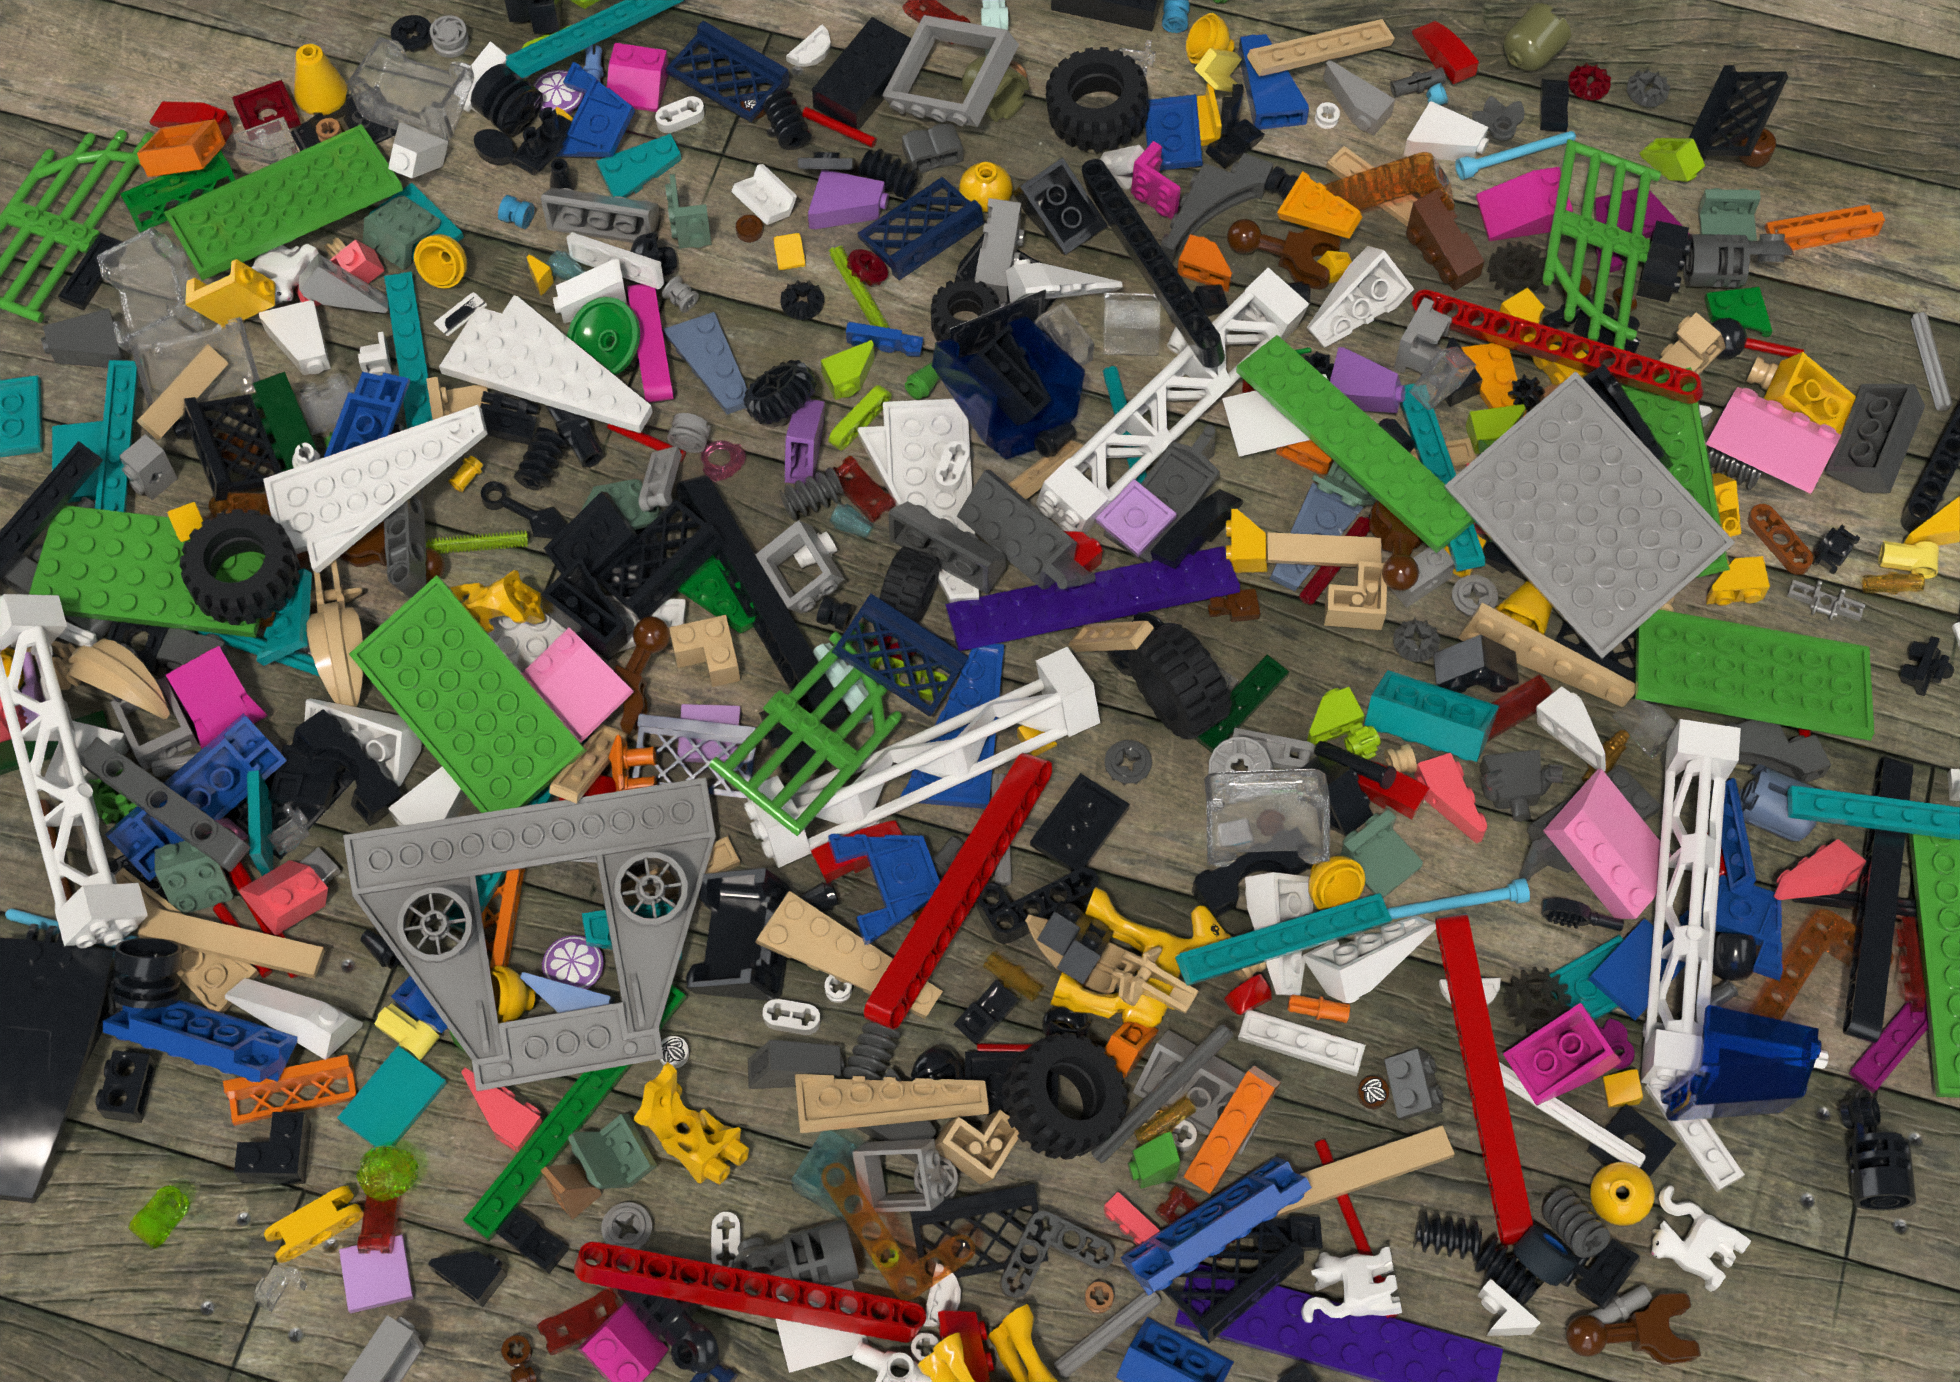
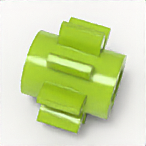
[1344,722,1381,760]

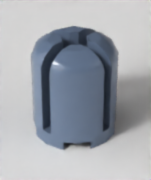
[1739,764,1817,842]

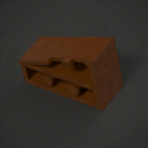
[1406,188,1485,291]

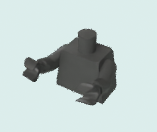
[1479,750,1563,822]

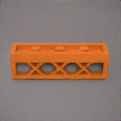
[1765,204,1885,250]
[481,868,525,971]
[223,1055,357,1126]

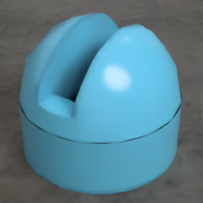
[1426,83,1448,105]

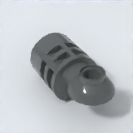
[1683,234,1794,287]
[731,1219,859,1286]

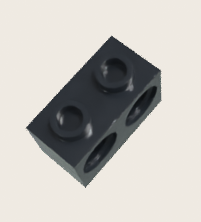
[96,1050,157,1124]

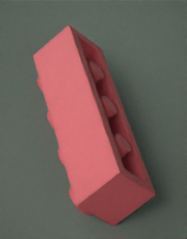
[1104,1192,1160,1246]

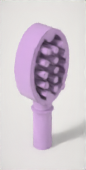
[22,652,45,724]

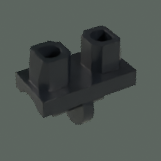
[1901,636,1955,696]

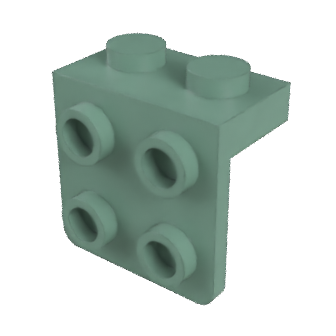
[665,174,712,249]
[1698,188,1761,241]
[363,195,440,270]
[1312,461,1376,507]
[582,479,662,530]
[1340,809,1423,898]
[155,833,233,914]
[568,1114,657,1189]

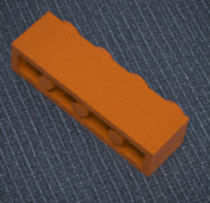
[1183,1066,1281,1194]

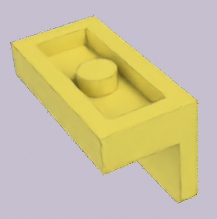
[1195,48,1242,92]

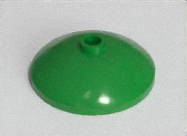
[567,297,640,376]

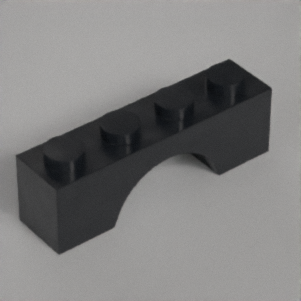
[292,709,401,826]
[1192,827,1316,919]

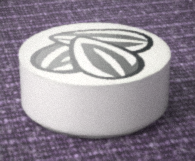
[660,1036,689,1069]

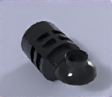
[1840,1086,1916,1211]
[617,1252,719,1374]

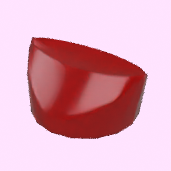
[1223,974,1272,1015]

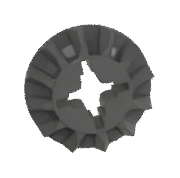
[1627,69,1670,107]
[1393,618,1440,662]
[1105,740,1152,785]

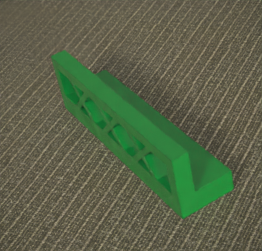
[120,150,236,233]

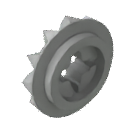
[1451,575,1498,617]
[601,1202,653,1250]

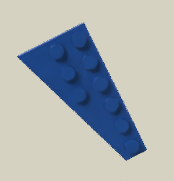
[900,644,1004,809]

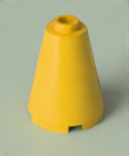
[294,44,348,115]
[1494,580,1553,635]

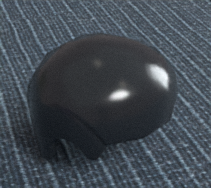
[1711,318,1747,360]
[1042,1006,1091,1039]

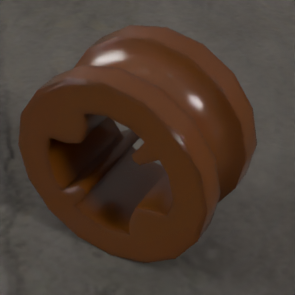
[501,1335,532,1368]

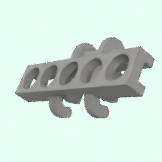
[1787,580,1866,621]

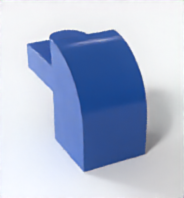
[391,976,448,1034]

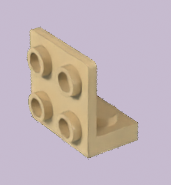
[426,377,490,420]

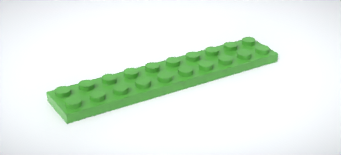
[1236,335,1475,553]
[1909,833,1960,1098]

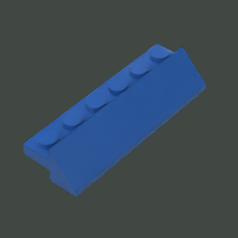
[324,372,411,458]
[105,713,287,882]
[103,1000,297,1082]
[1120,1157,1312,1296]

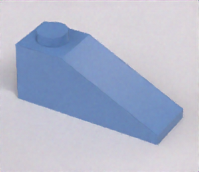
[520,972,615,1013]

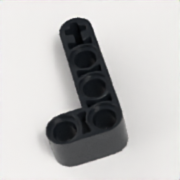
[977,868,1098,944]

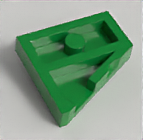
[1704,287,1773,337]

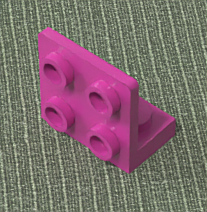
[1131,141,1181,220]

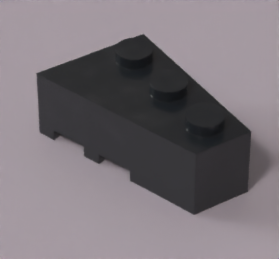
[962,324,1052,430]
[540,557,628,661]

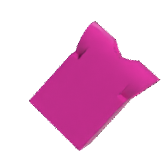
[165,646,268,750]

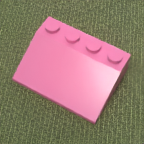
[1706,387,1841,494]
[522,628,634,743]
[1543,769,1672,919]

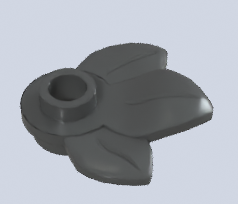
[1472,96,1525,140]

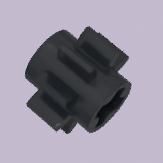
[1304,351,1334,381]
[1508,374,1545,412]

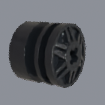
[470,64,543,136]
[113,938,182,1009]

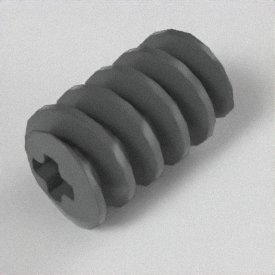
[1708,447,1762,490]
[779,467,844,521]
[843,1022,901,1080]
[1543,1188,1610,1258]

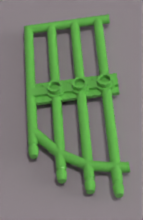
[0,129,154,323]
[1543,139,1661,350]
[709,622,902,836]

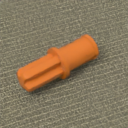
[1287,994,1350,1023]

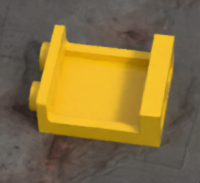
[185,259,275,328]

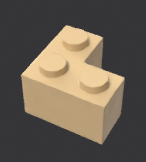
[1659,312,1726,375]
[1324,561,1387,630]
[669,615,740,687]
[935,1110,1019,1185]

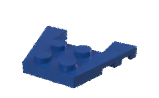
[555,62,635,157]
[828,834,940,945]
[1664,875,1783,981]

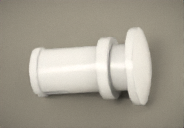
[292,443,321,468]

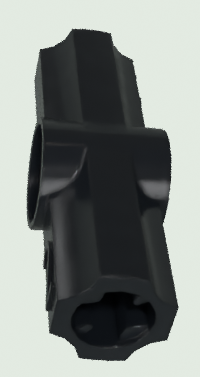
[545,405,604,468]

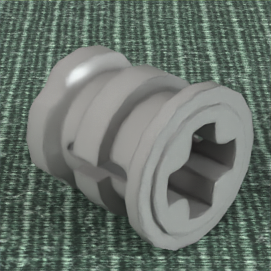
[662,276,699,313]

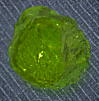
[356,1145,419,1202]

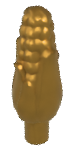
[1582,730,1630,783]

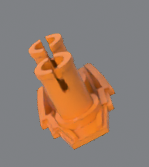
[608,735,658,792]

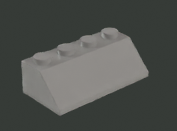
[541,188,660,243]
[1133,1030,1277,1155]

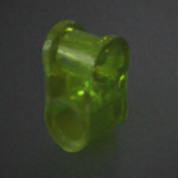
[128,1185,190,1249]

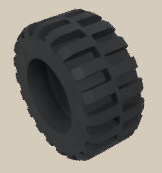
[1045,47,1149,152]
[179,509,300,625]
[1128,623,1232,739]
[1002,1032,1127,1160]

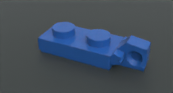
[846,322,923,357]

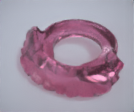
[701,440,746,481]

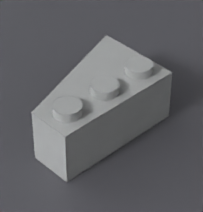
[975,198,1025,301]

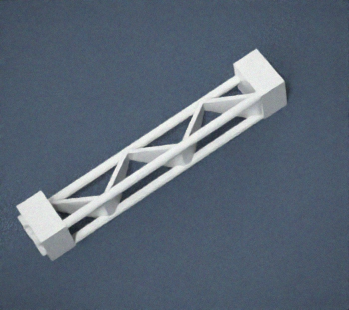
[744,647,1100,868]

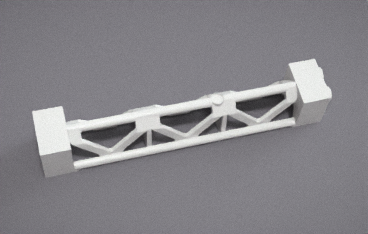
[1036,268,1309,534]
[0,594,148,948]
[1641,719,1741,1095]

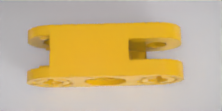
[264,1186,364,1263]

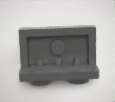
[1384,1049,1444,1120]

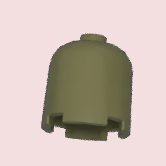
[1503,3,1572,71]
[961,55,1029,122]

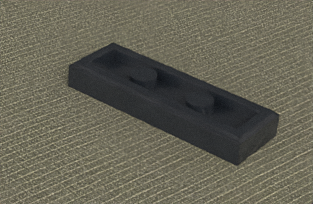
[58,233,126,310]

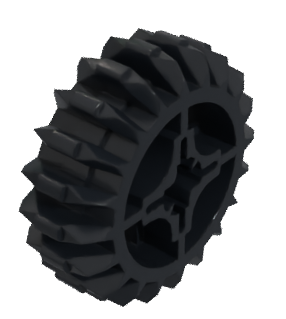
[743,360,817,425]

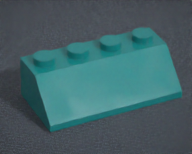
[1364,670,1499,762]

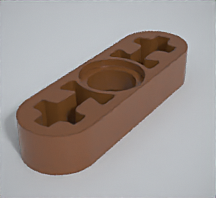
[1748,504,1813,575]

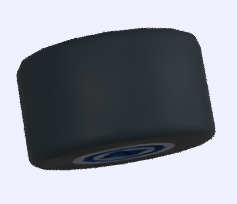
[1514,1225,1577,1286]

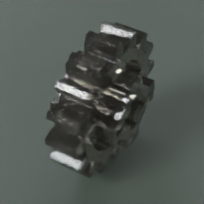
[1487,241,1546,296]
[1503,967,1572,1033]

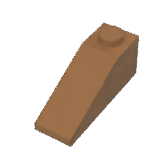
[541,1164,602,1220]

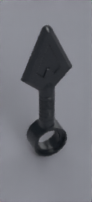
[481,481,568,539]

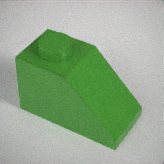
[1128,1132,1180,1189]

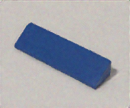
[1711,778,1756,897]

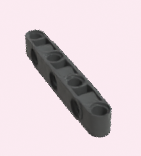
[384,423,426,598]
[79,737,250,872]

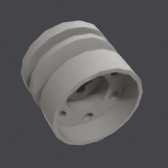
[1208,737,1274,803]

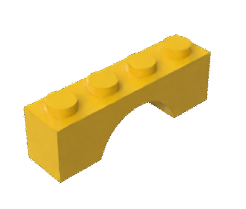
[1499,287,1589,386]

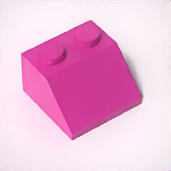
[607,43,669,112]
[577,1302,669,1382]

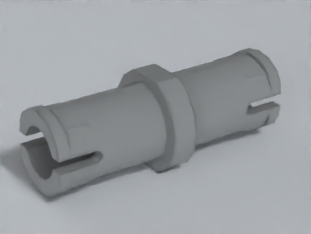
[1587,1284,1653,1325]

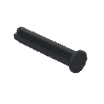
[1314,741,1396,789]

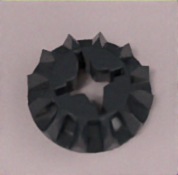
[391,15,431,53]
[780,280,824,320]

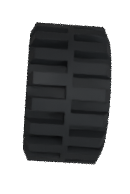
[931,278,1000,349]
[880,546,940,623]

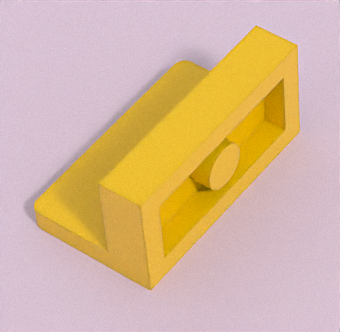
[1196,83,1222,146]

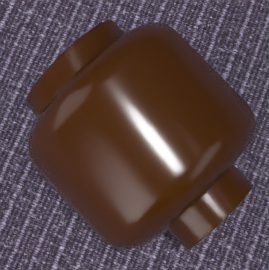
[1738,128,1776,167]

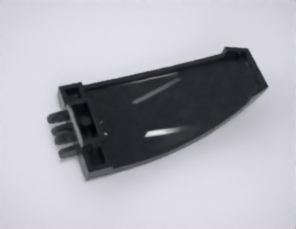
[0,923,115,1203]

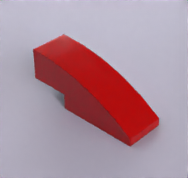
[1412,21,1479,84]
[1357,761,1430,820]
[811,820,903,883]

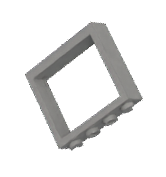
[882,15,1019,127]

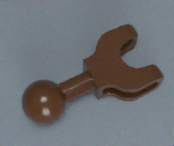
[1227,219,1341,290]
[1369,499,1424,591]
[338,521,445,584]
[614,616,670,736]
[1566,1293,1701,1365]

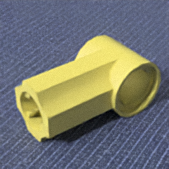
[1878,541,1939,579]
[374,1003,440,1061]

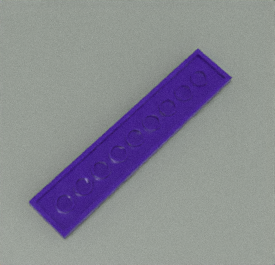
[945,546,1240,651]
[1174,1264,1503,1382]

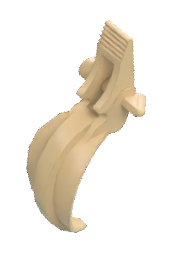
[306,559,363,707]
[26,639,170,719]
[1025,915,1199,1014]

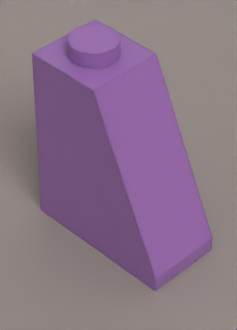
[808,169,889,229]
[1330,347,1405,413]
[785,399,825,485]

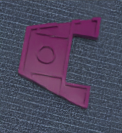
[1594,188,1690,275]

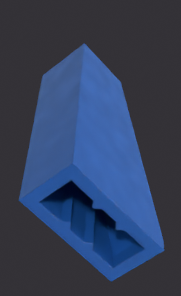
[1238,34,1309,130]

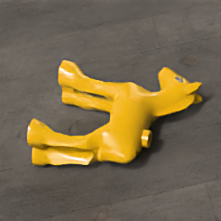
[1050,887,1232,1028]
[917,1304,1058,1382]

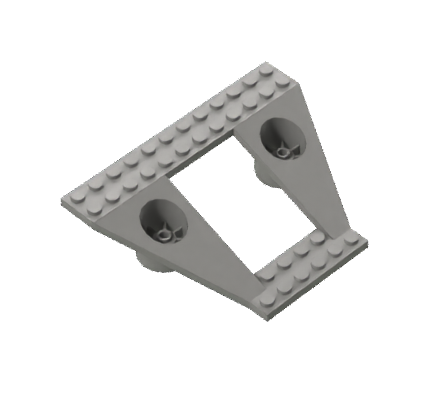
[343,777,716,1091]

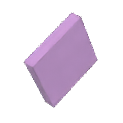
[1096,479,1177,557]
[678,704,741,763]
[339,1235,414,1313]

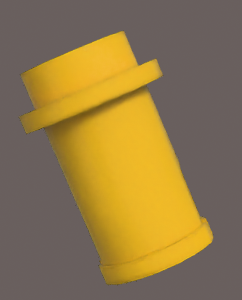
[448,455,483,493]

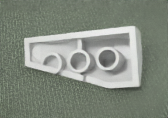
[1307,246,1414,348]
[1006,259,1123,303]
[304,699,422,787]
[1245,872,1313,996]
[1303,916,1436,1003]
[225,978,363,1060]

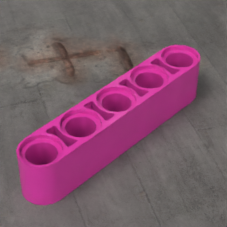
[627,284,674,403]

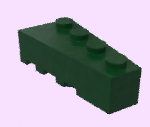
[251,371,317,472]

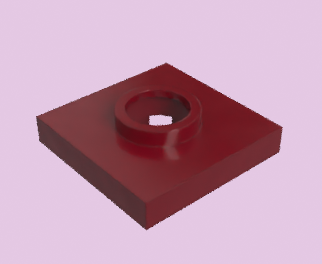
[231,79,301,143]

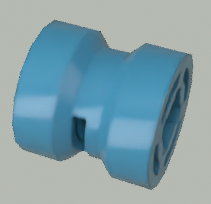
[1162,0,1190,33]
[498,195,535,229]

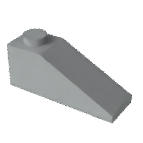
[1323,59,1395,136]
[299,253,388,313]

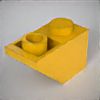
[1712,473,1741,537]
[1226,509,1267,573]
[1706,556,1770,606]

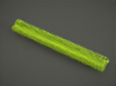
[829,245,890,328]
[426,530,529,554]

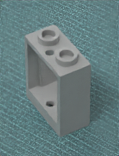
[755,520,845,614]
[110,677,199,770]
[852,1139,945,1213]
[342,1315,424,1382]

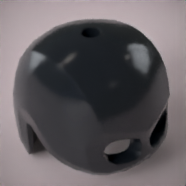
[630,231,677,277]
[1712,933,1756,981]
[911,1046,964,1080]

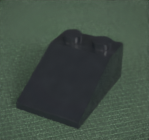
[1012,157,1108,255]

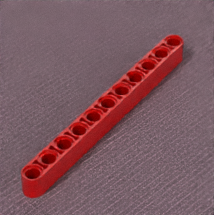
[1412,289,1704,404]
[864,753,1052,1030]
[1435,914,1533,1246]
[574,1242,926,1343]

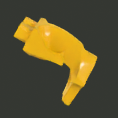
[450,570,545,633]
[634,1062,749,1185]

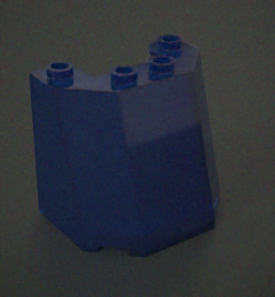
[932,317,1085,460]
[1660,1005,1822,1121]

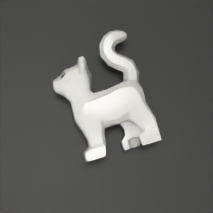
[251,244,318,309]
[1651,1185,1751,1292]
[1301,1247,1402,1323]

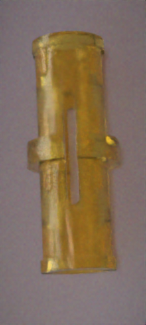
[1862,572,1925,595]
[983,952,1044,1002]
[1134,1096,1196,1145]

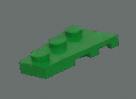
[677,555,756,634]

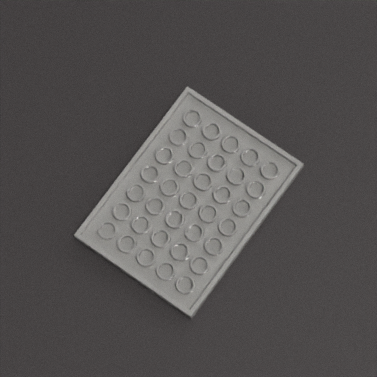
[1444,371,1735,659]

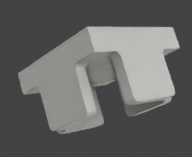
[1394,297,1452,374]

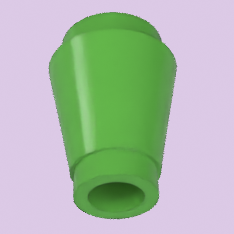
[905,361,944,400]

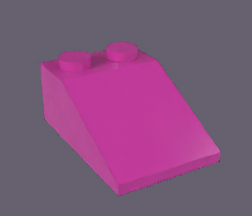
[1476,167,1573,241]
[1503,1003,1622,1106]

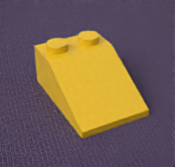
[1763,352,1856,434]

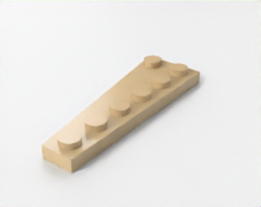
[1458,603,1635,707]
[115,867,259,1014]
[755,891,943,1019]
[795,1074,989,1133]

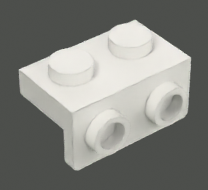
[731,164,797,225]

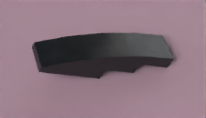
[1150,489,1243,569]

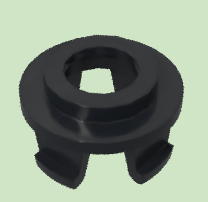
[1813,524,1860,574]

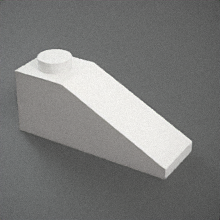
[1536,686,1606,771]

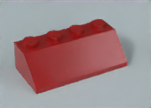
[938,1310,994,1382]

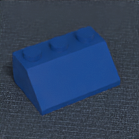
[1116,1317,1234,1382]

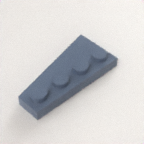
[662,312,748,415]
[1269,483,1364,591]

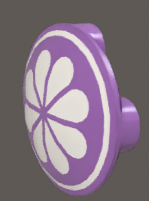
[533,70,584,115]
[542,935,603,990]

